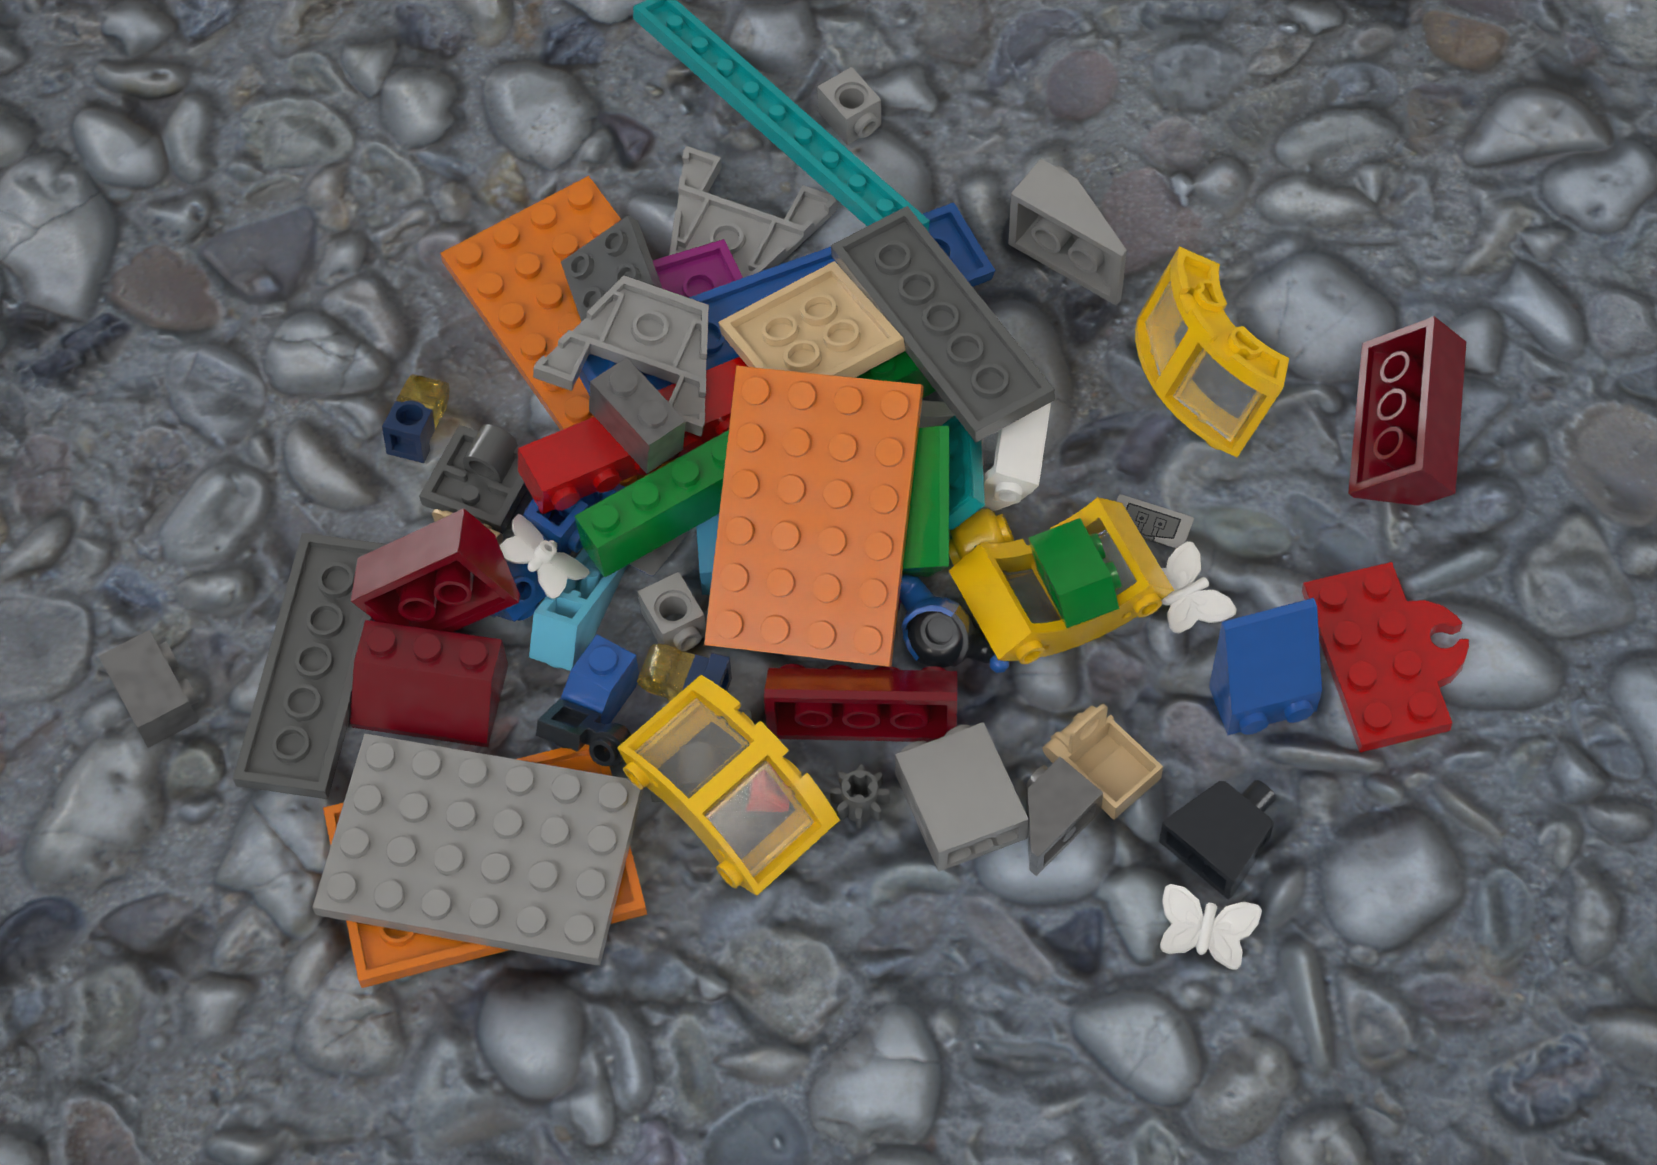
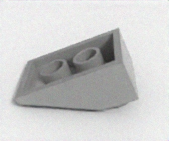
[1008,158,1127,306]

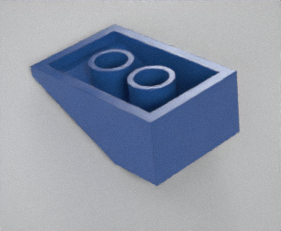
[1209,598,1322,736]

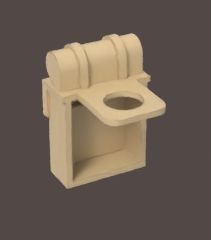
[1042,704,1163,820]

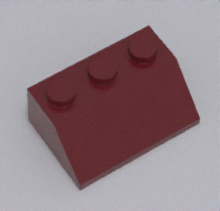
[351,508,520,632]
[350,620,509,747]

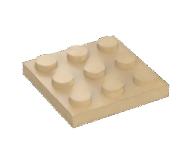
[718,261,906,378]

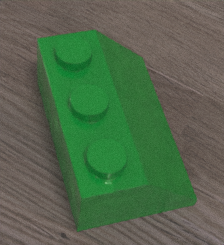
[902,426,949,577]

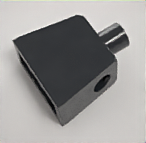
[1159,780,1276,900]

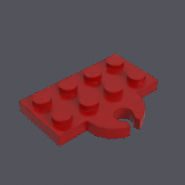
[1302,562,1469,753]

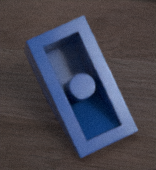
[560,634,640,724]

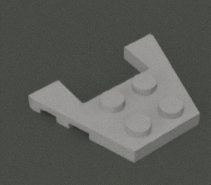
[669,146,838,278]
[533,275,709,436]

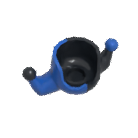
[899,574,1009,673]

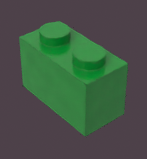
[1028,518,1122,628]

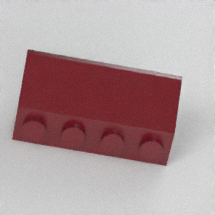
[1348,316,1467,506]
[764,664,957,742]

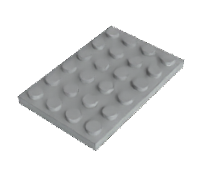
[312,733,644,966]

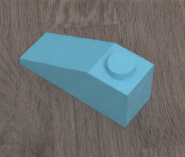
[529,548,627,671]

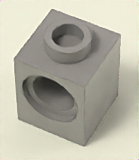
[817,67,881,145]
[637,572,706,656]

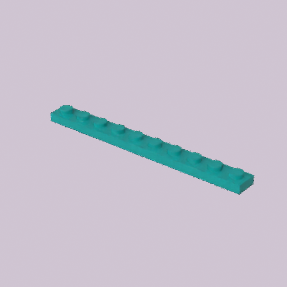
[633,0,930,232]

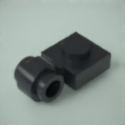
[536,699,631,766]

